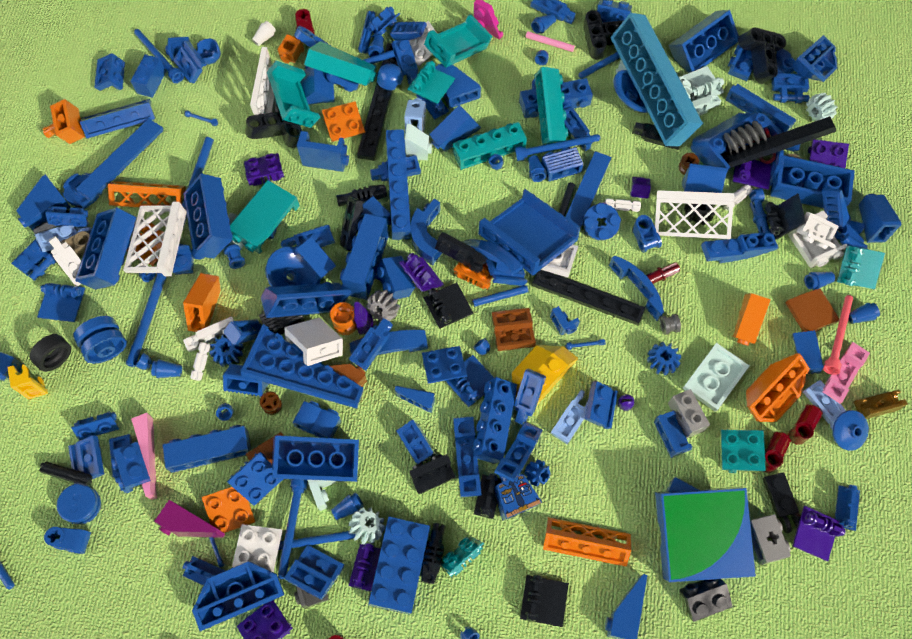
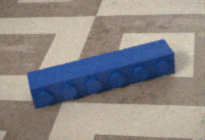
[386,129,411,240]

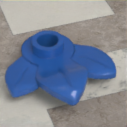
[776,49,795,74]
[834,213,865,243]

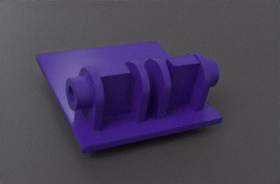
[808,140,849,168]
[244,153,284,187]
[733,160,771,190]
[400,253,444,292]
[793,506,846,561]
[348,543,381,592]
[237,600,293,639]

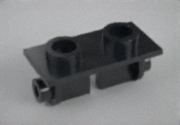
[473,474,502,519]

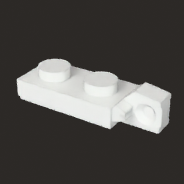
[49,236,81,286]
[183,317,235,352]

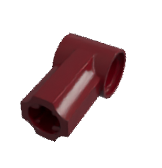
[788,404,823,445]
[763,431,792,473]

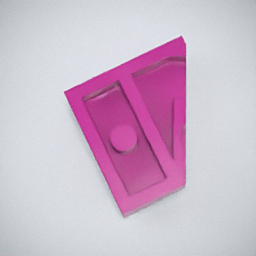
[474,0,503,40]

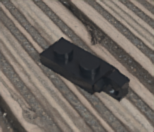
[633,122,680,150]

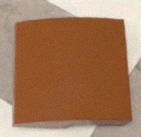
[785,288,840,332]
[492,308,536,351]

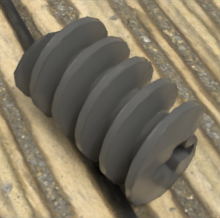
[724,120,767,155]

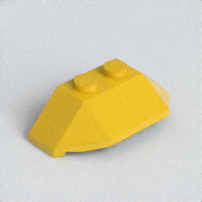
[512,345,578,405]

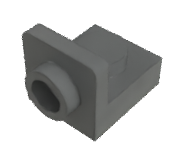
[294,586,330,609]

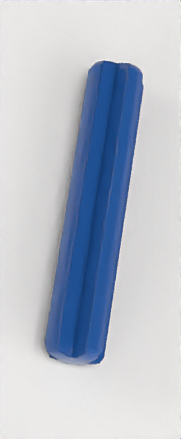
[358,11,376,54]

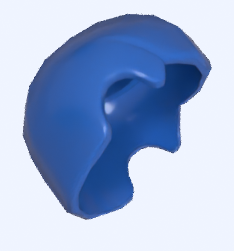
[197,38,221,65]
[377,63,404,90]

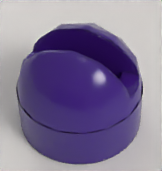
[618,394,635,411]

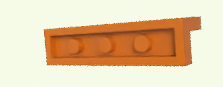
[108,181,186,207]
[543,517,631,567]

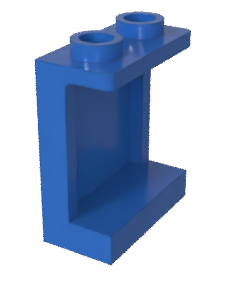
[297,131,349,172]

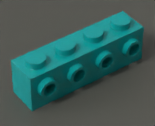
[453,122,527,170]

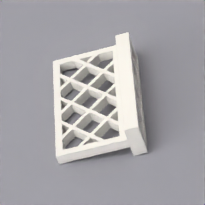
[250,47,276,115]
[655,191,734,239]
[123,202,187,276]

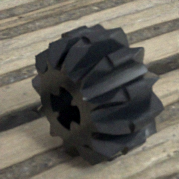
[684,204,716,226]

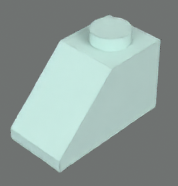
[405,124,432,161]

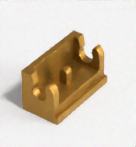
[853,390,908,419]

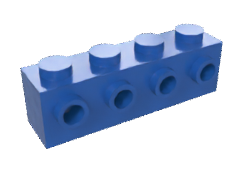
[519,78,593,119]
[472,377,517,464]
[163,425,251,473]

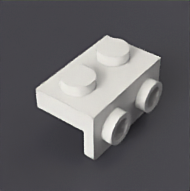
[797,212,838,250]

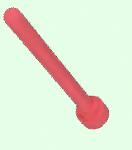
[823,295,853,375]

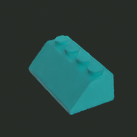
[534,67,568,145]

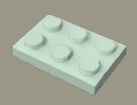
[682,343,749,412]

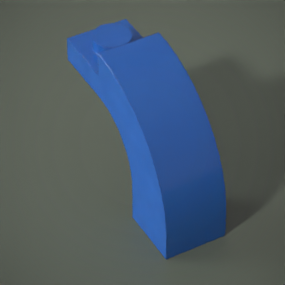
[411,199,442,266]

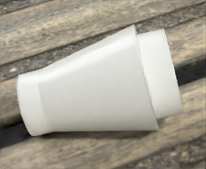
[252,21,276,46]

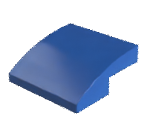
[284,545,344,600]

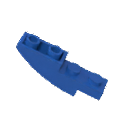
[701,232,778,263]

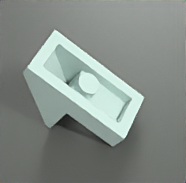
[307,480,336,511]

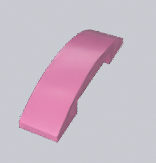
[823,342,870,404]

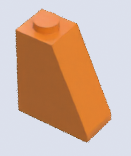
[183,273,221,332]
[733,293,771,346]

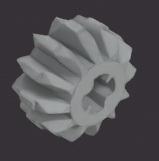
[366,290,400,323]

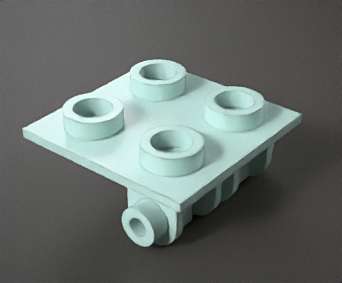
[679,66,724,101]

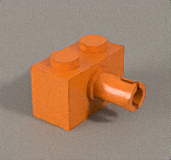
[42,99,85,144]

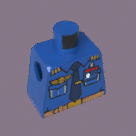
[494,474,542,521]

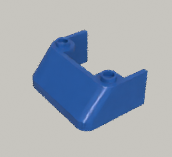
[691,113,782,174]

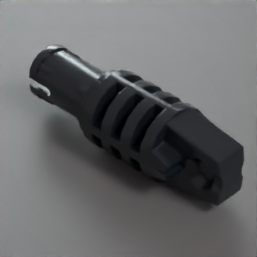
[336,184,387,207]
[421,523,446,585]

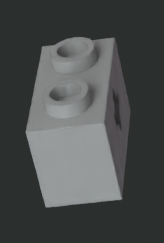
[668,389,710,439]
[750,514,791,565]

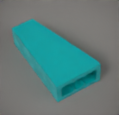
[304,41,377,86]

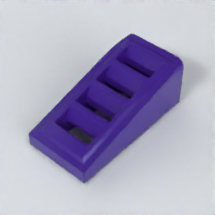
[354,302,374,335]

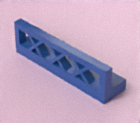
[725,84,796,133]
[80,99,156,139]

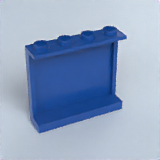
[478,189,580,275]

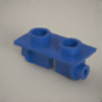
[367,6,400,37]
[416,95,449,119]
[45,206,88,227]
[71,411,119,441]
[835,485,860,531]
[182,556,225,586]

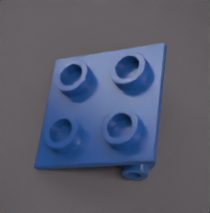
[37,283,85,322]
[422,346,467,384]
[445,355,494,408]
[227,452,283,506]

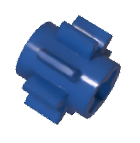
[525,459,550,487]

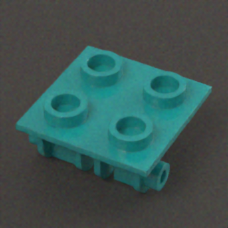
[408,61,455,104]
[837,245,885,289]
[721,430,766,473]
[441,536,484,577]

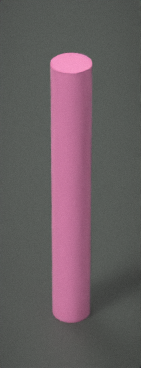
[526,31,575,52]

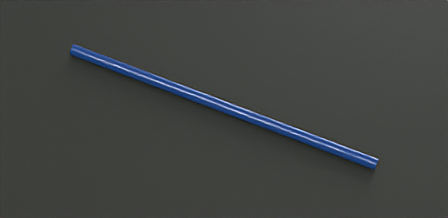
[126,137,214,367]

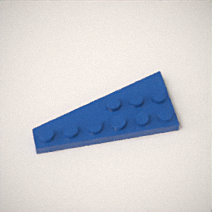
[241,324,364,409]

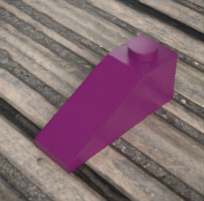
[154,500,225,538]

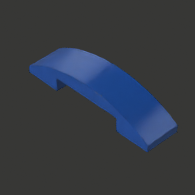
[461,239,523,276]
[609,256,664,321]
[349,330,428,355]
[453,417,481,497]
[494,422,543,482]

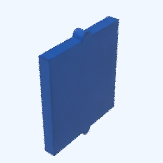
[769,150,784,186]

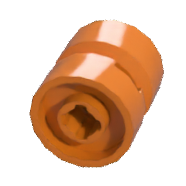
[330,302,357,335]

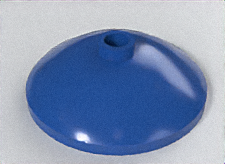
[613,70,648,113]
[266,247,321,287]

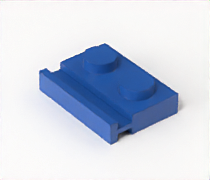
[173,41,207,83]
[486,259,528,286]
[585,381,618,429]
[68,435,104,484]

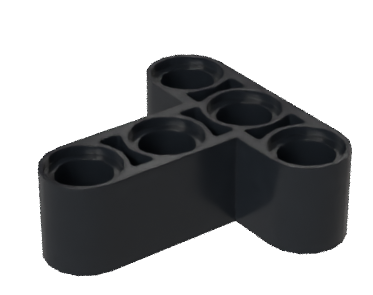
[584,10,624,60]
[738,27,786,84]
[245,102,302,148]

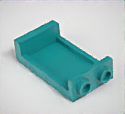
[424,14,492,68]
[267,60,320,128]
[230,180,300,254]

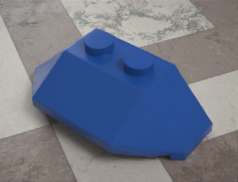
[791,35,837,82]
[192,561,285,631]

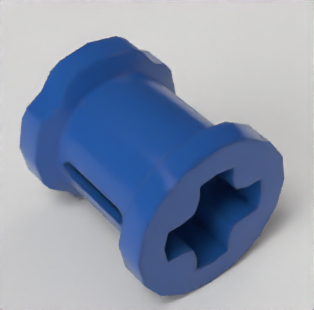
[224,244,245,269]

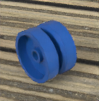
[73,316,127,364]

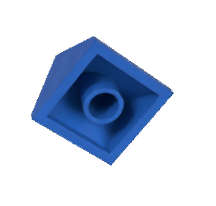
[300,67,335,104]
[682,163,727,193]

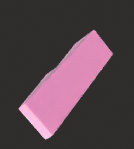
[131,413,157,500]

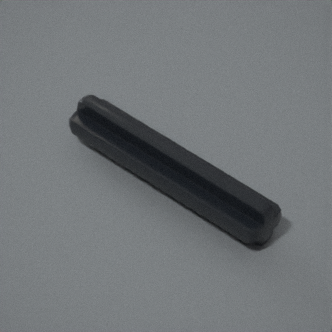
[39,462,93,486]

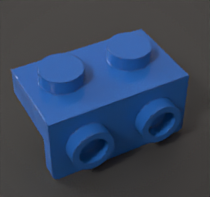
[597,0,632,22]
[110,442,151,493]

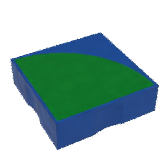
[655,487,756,582]

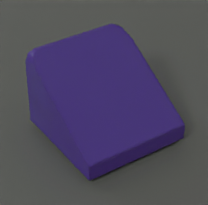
[631,177,651,199]

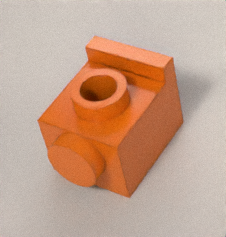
[278,34,305,63]

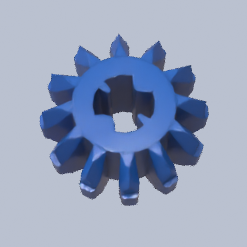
[210,334,244,367]
[647,342,681,376]

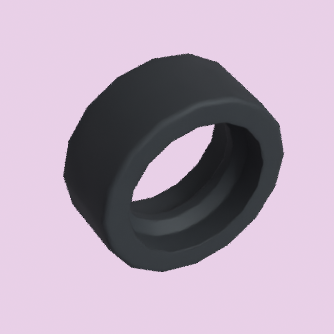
[29,334,72,372]

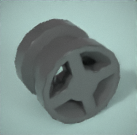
[660,314,681,335]

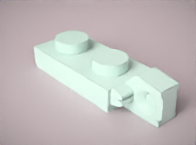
[692,94,721,116]

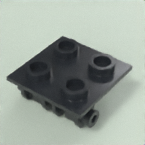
[765,193,806,240]
[423,282,474,329]
[520,575,569,628]

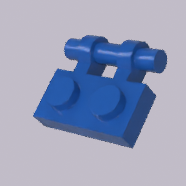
[771,73,810,103]
[11,239,57,281]

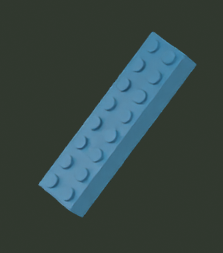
[610,13,703,146]

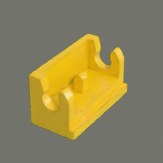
[8,364,48,400]

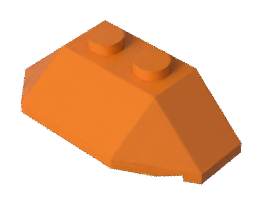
[746,353,810,422]

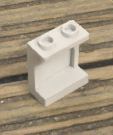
[788,211,847,268]
[285,317,343,366]

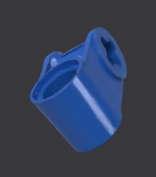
[632,215,662,253]
[44,527,91,554]

